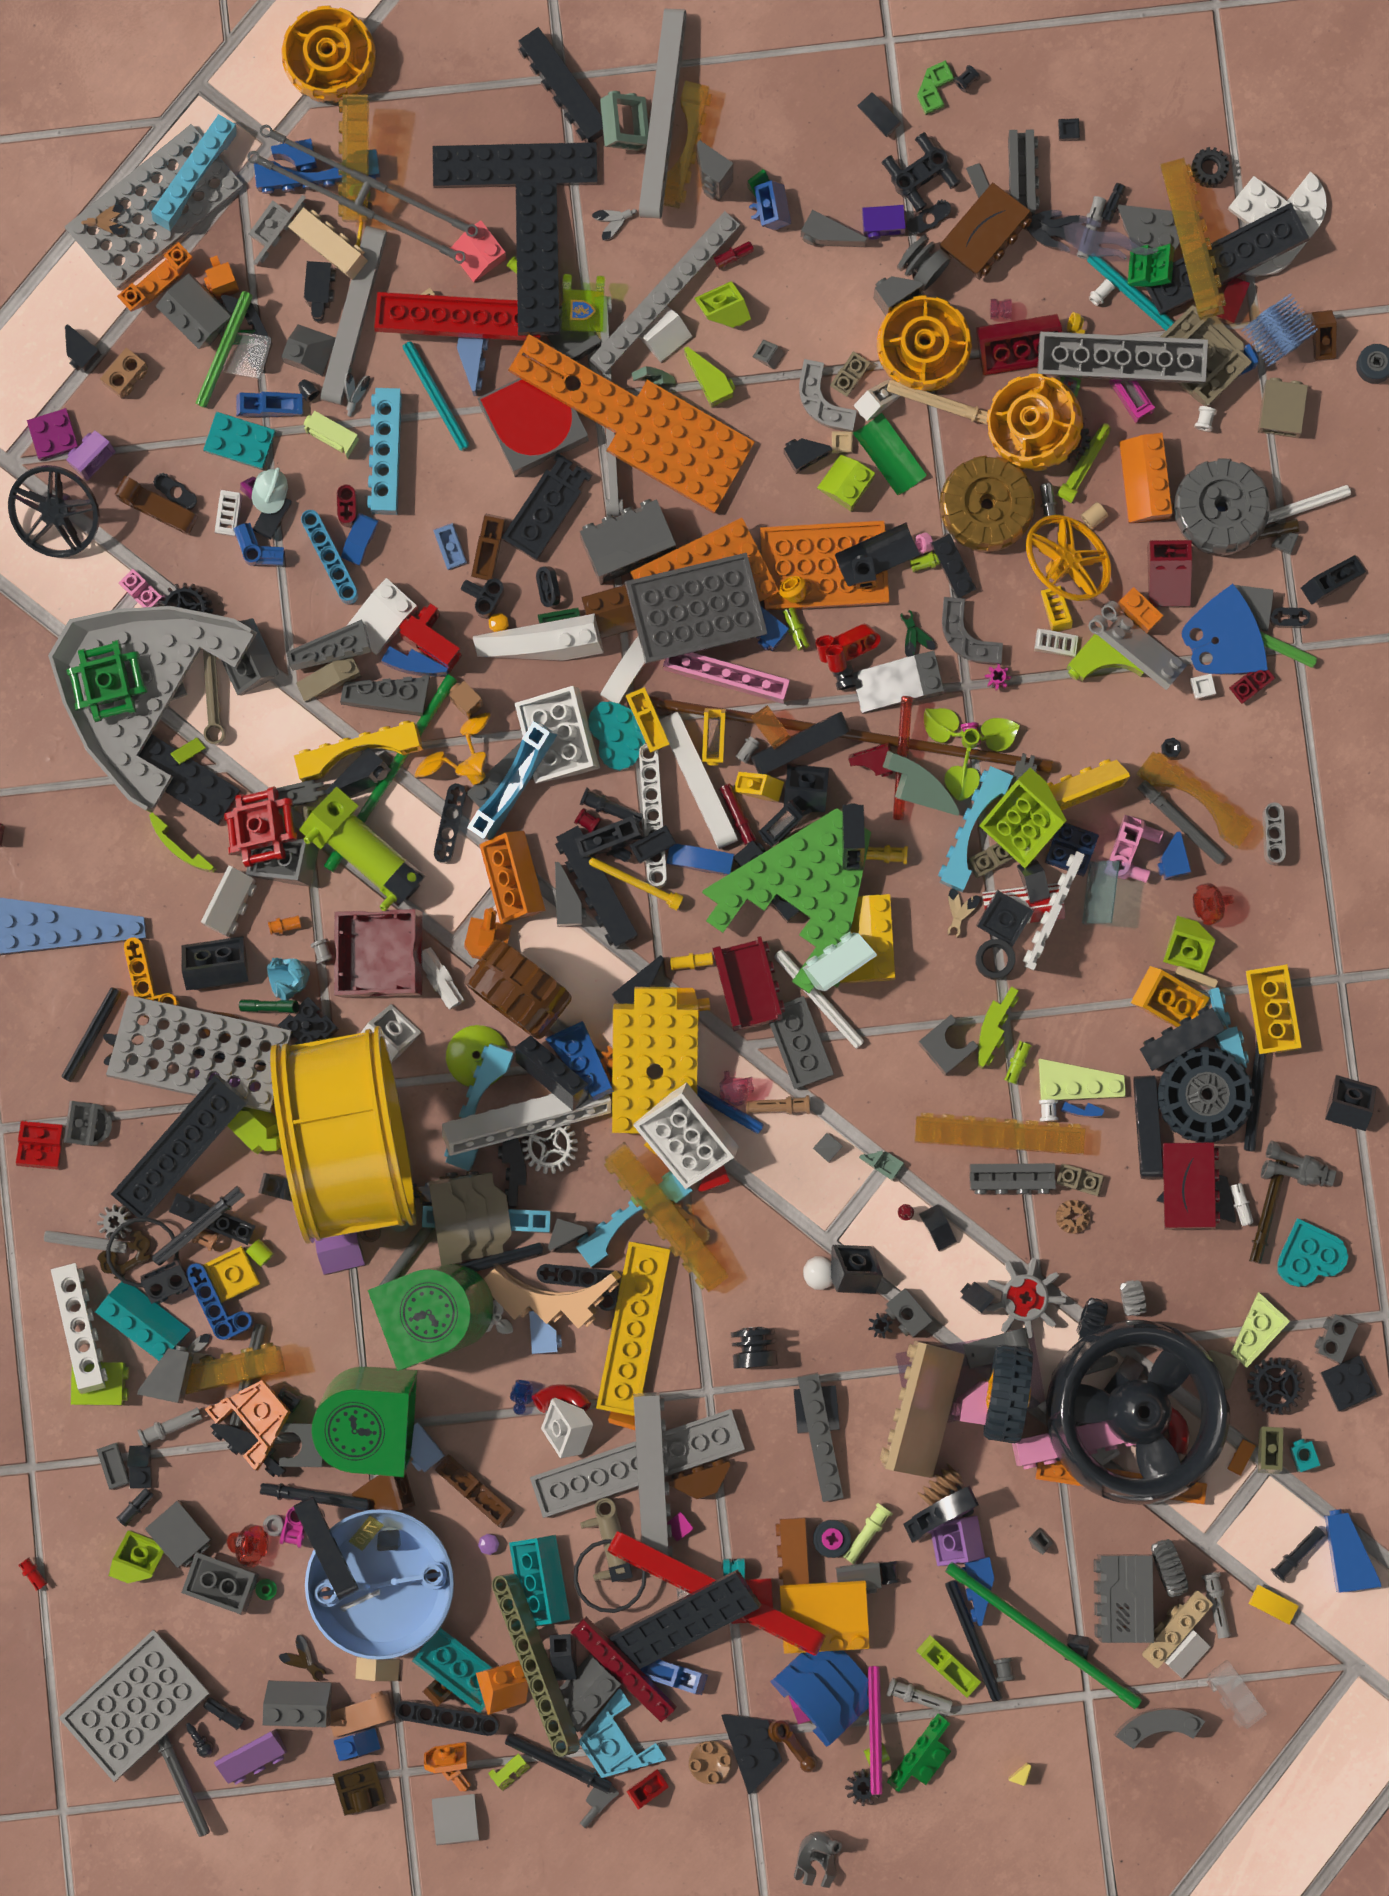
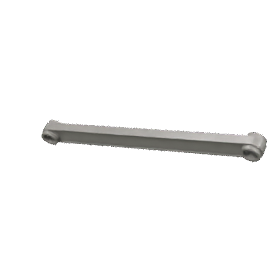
[594,296,623,516]

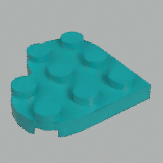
[588,701,646,771]
[1277,1218,1348,1287]

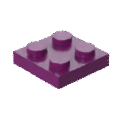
[26,408,78,461]

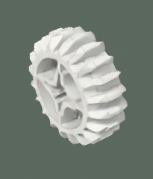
[521,1124,578,1174]

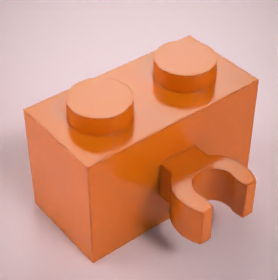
[204,255,240,300]

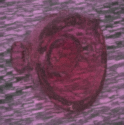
[719,1071,754,1106]

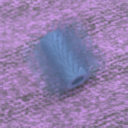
[1242,294,1318,367]

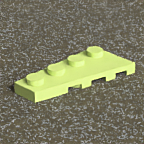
[1038,1059,1125,1100]

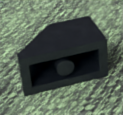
[65,324,102,373]
[783,438,832,474]
[960,1281,995,1314]

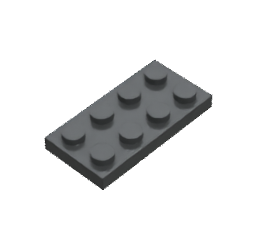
[769,996,834,1090]

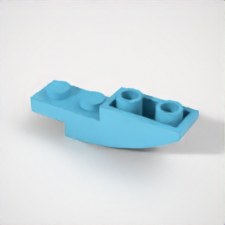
[1208,987,1249,1068]

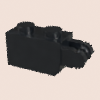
[304,261,336,323]

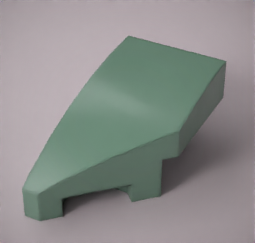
[632,366,676,386]
[859,1151,905,1181]

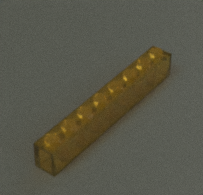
[1160,157,1226,320]
[914,1113,1085,1155]
[604,1142,729,1292]

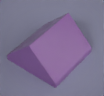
[315,1232,365,1275]

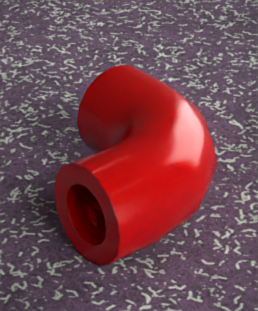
[532,1384,591,1413]
[1167,1407,1190,1455]

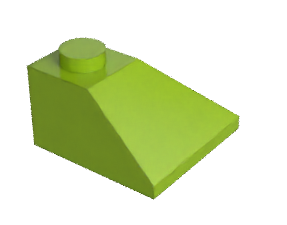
[694,281,751,328]
[1163,915,1215,974]
[108,1530,164,1583]

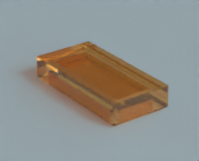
[751,705,791,749]

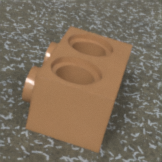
[100,347,148,399]
[449,681,484,719]

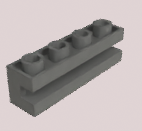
[1008,129,1039,215]
[969,1163,1056,1194]

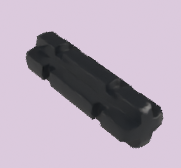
[1101,183,1126,223]

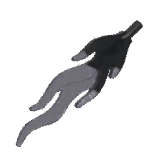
[1025,210,1158,260]

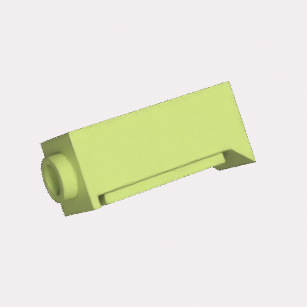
[304,411,359,459]

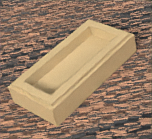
[1174,966,1218,989]

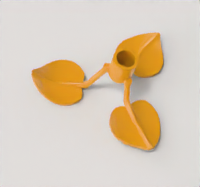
[414,712,491,785]

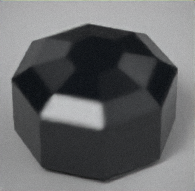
[1160,738,1182,759]

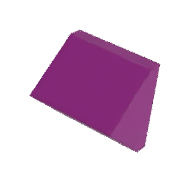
[240,476,256,502]

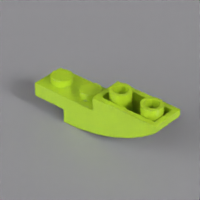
[978,986,1019,1069]

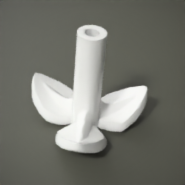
[486,1300,513,1334]

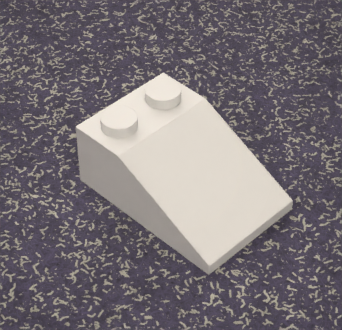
[348,578,418,655]

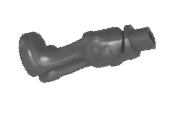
[1260,1140,1336,1187]

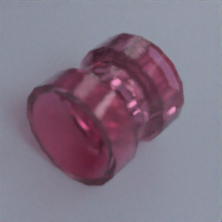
[990,299,1012,320]

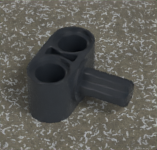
[461,578,504,619]

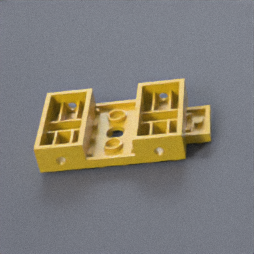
[612,987,698,1133]

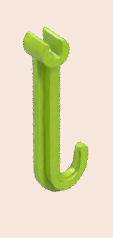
[1057,423,1111,503]

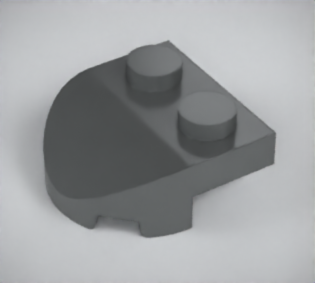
[64,1101,112,1146]

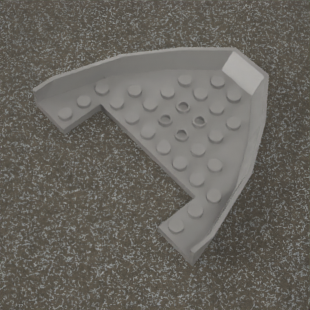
[48,606,257,812]

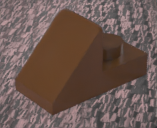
[422,1679,452,1707]

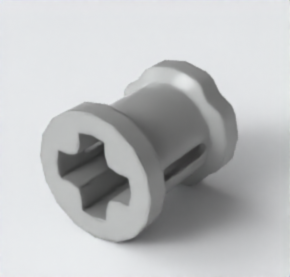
[310,938,335,965]

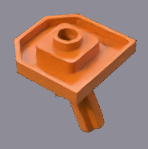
[464,907,512,959]
[424,1742,470,1792]

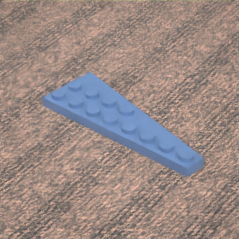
[0,898,147,955]

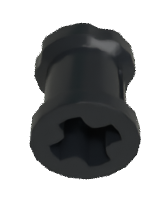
[953,65,981,93]
[277,1386,302,1413]
[879,1561,901,1585]

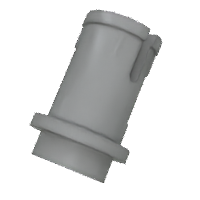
[735,736,760,764]

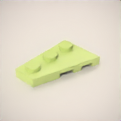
[1231,1292,1290,1368]

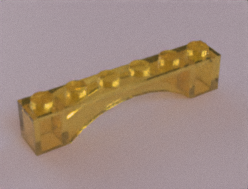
[663,81,712,209]
[1136,752,1254,849]

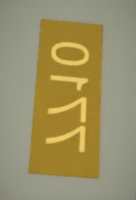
[348,1516,384,1551]

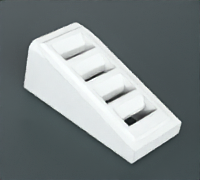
[215,490,243,536]
[1034,629,1078,657]

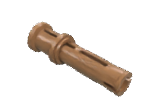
[746,1095,810,1115]

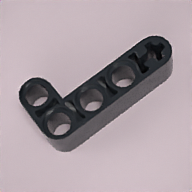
[537,1264,619,1311]

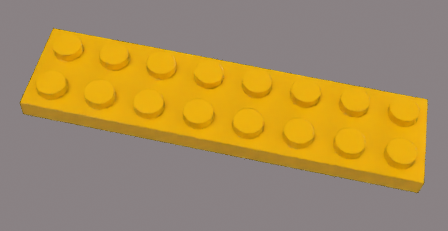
[596,1242,670,1416]

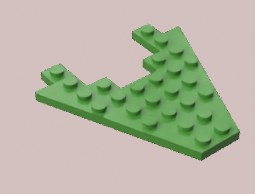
[702,808,871,994]

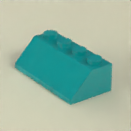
[95,1281,191,1361]
[509,1535,570,1626]

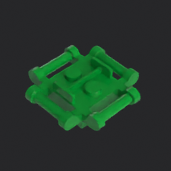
[67,640,148,723]

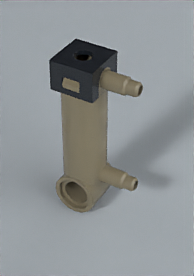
[580,1498,633,1582]

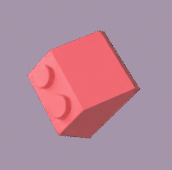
[451,220,507,283]

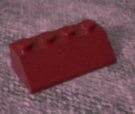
[976,314,1062,375]

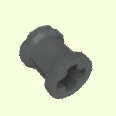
[993,1657,1016,1682]

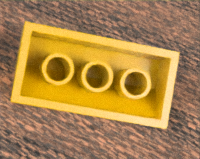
[1245,964,1302,1054]

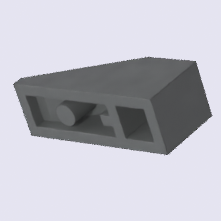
[800,209,867,247]
[555,862,586,927]

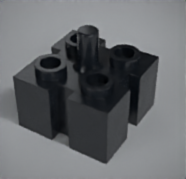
[278,997,339,1045]

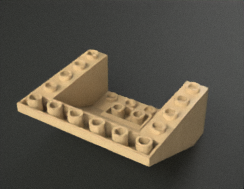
[880,1341,965,1478]

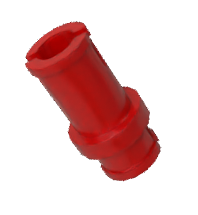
[18,1557,47,1591]

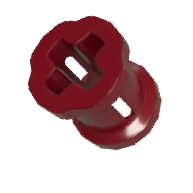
[574,808,601,833]

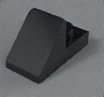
[127,1445,152,1489]

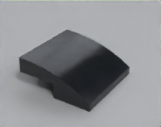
[793,1385,840,1434]

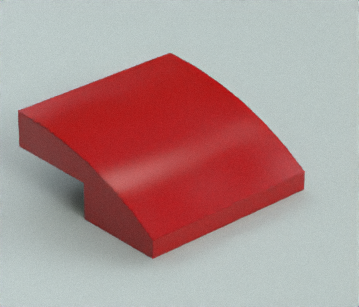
[16,1121,63,1170]

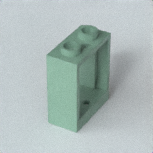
[600,91,649,151]

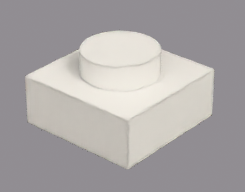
[1190,674,1216,700]

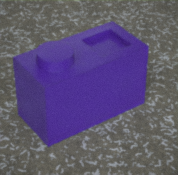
[862,205,905,240]

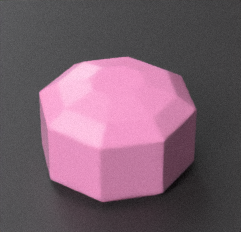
[915,532,933,554]

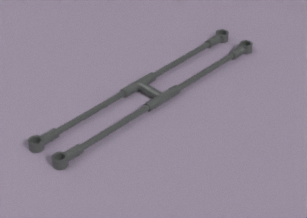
[247,124,478,264]

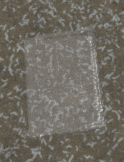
[220,330,271,379]

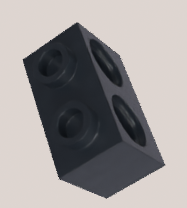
[140,1259,190,1304]

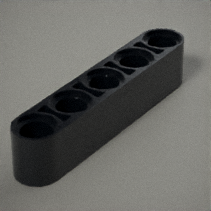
[750,711,851,774]
[1133,1075,1163,1179]
[293,1496,359,1600]
[395,1700,500,1736]

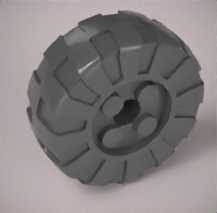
[1174,458,1270,556]

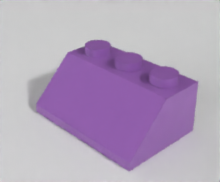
[214,1729,287,1785]

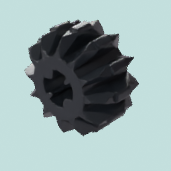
[845,1769,880,1806]

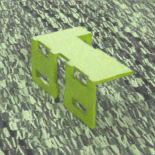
[488,1753,530,1791]

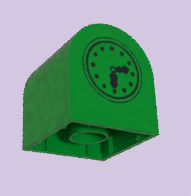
[368,1264,494,1371]
[312,1366,418,1477]

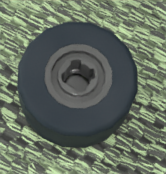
[1356,344,1389,384]

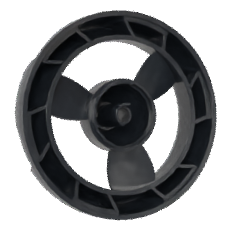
[1046,1320,1230,1505]

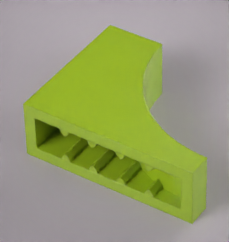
[1066,634,1144,681]

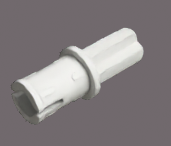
[1230,1183,1253,1226]

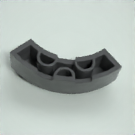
[1114,1708,1205,1749]

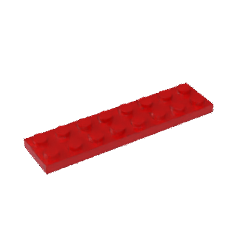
[374,292,541,341]

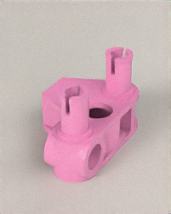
[1105,815,1163,883]

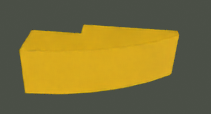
[626,687,670,753]

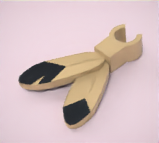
[947,888,980,938]

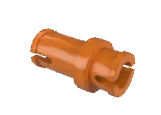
[268,915,301,935]

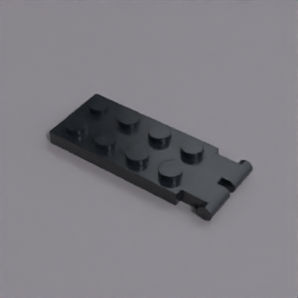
[502,453,593,561]

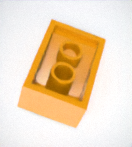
[1131,966,1209,1028]

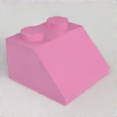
[951,1381,988,1425]

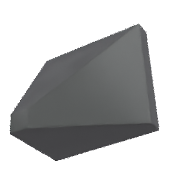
[813,1133,843,1163]

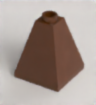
[350,1472,416,1510]

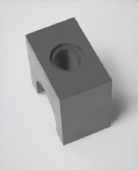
[918,1015,978,1075]
[279,1423,324,1467]

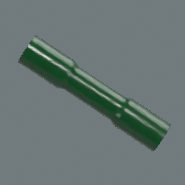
[239,999,299,1013]

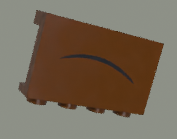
[939,182,1032,280]

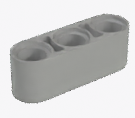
[1262,802,1286,865]

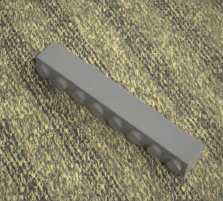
[633,1392,673,1558]

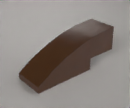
[471,513,506,580]

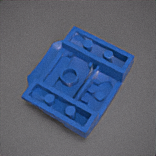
[770,1650,869,1747]

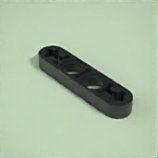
[434,783,466,864]

